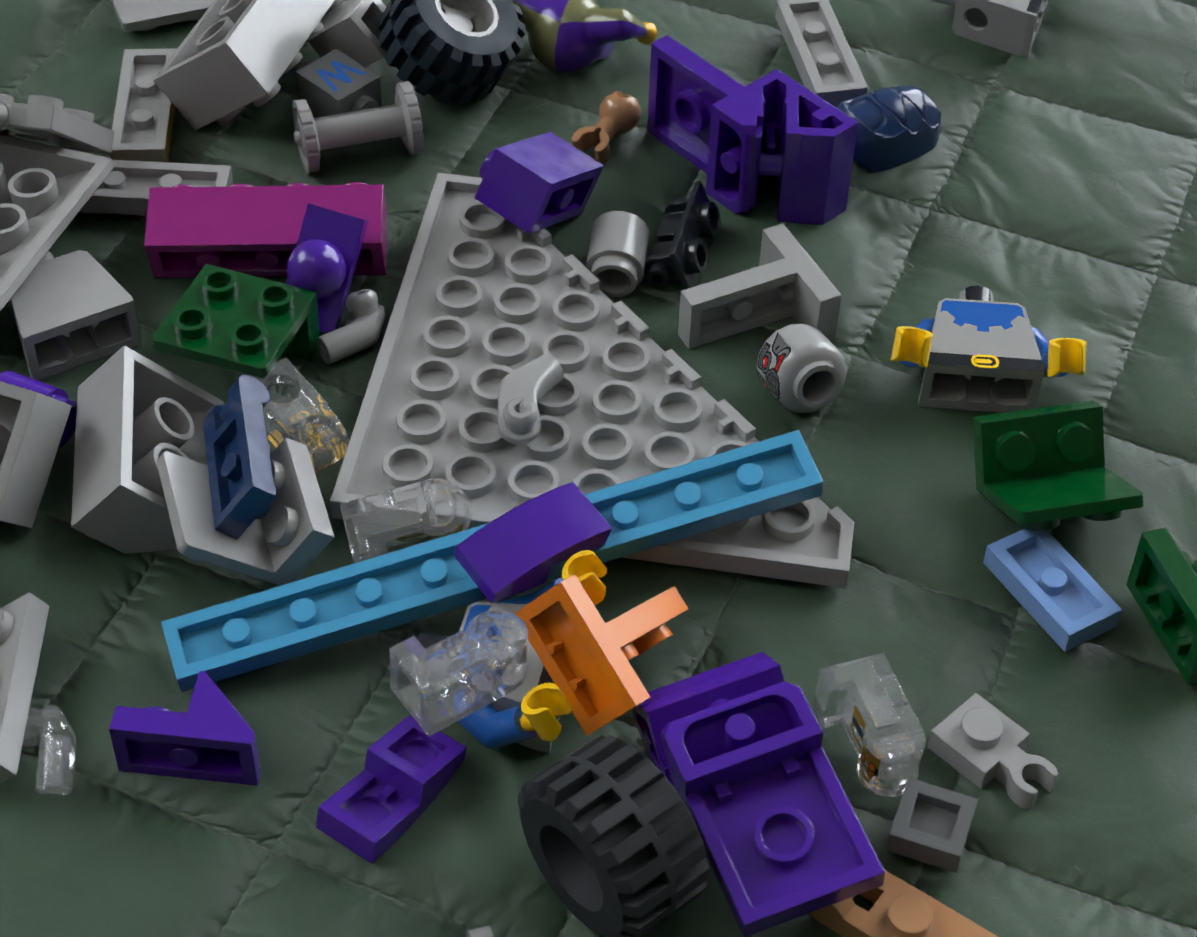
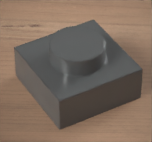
[886,777,978,873]

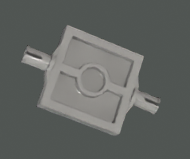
[0,93,115,154]

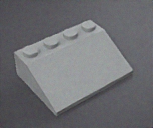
[0,135,114,311]

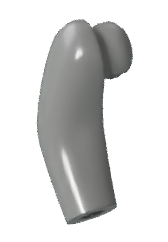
[498,354,564,445]

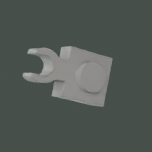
[927,693,1058,810]

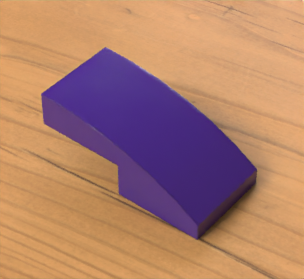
[453,482,612,604]
[316,714,467,864]

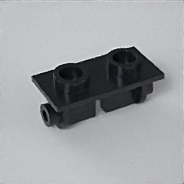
[644,180,721,289]

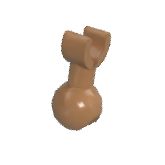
[571,91,641,165]

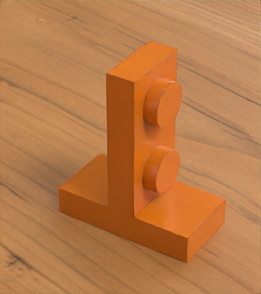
[513,575,688,736]

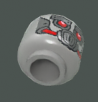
[756,324,847,414]

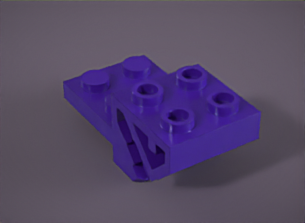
[647,35,858,225]
[632,652,885,937]

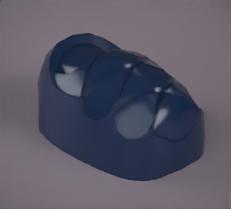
[836,86,941,173]

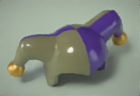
[511,0,658,72]

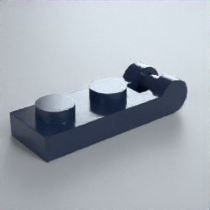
[203,375,276,540]

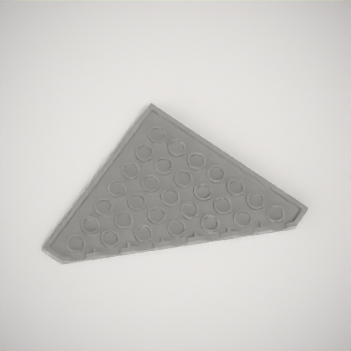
[330,173,854,588]

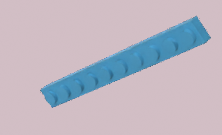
[161,430,824,692]

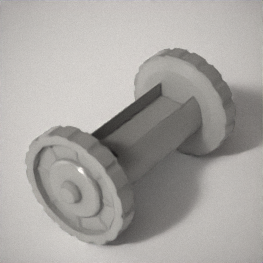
[292,81,424,174]

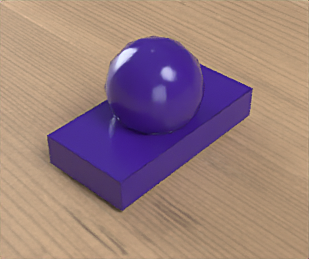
[286,203,369,333]

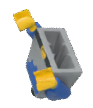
[890,285,1087,413]
[412,550,607,753]

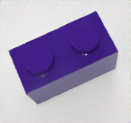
[475,132,604,234]

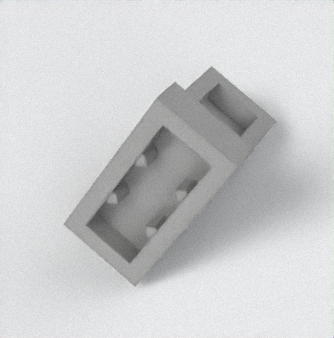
[678,223,841,349]

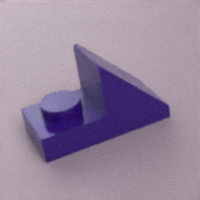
[109,671,261,786]

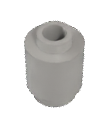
[586,211,649,297]

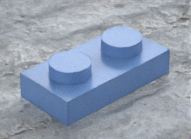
[983,528,1122,652]

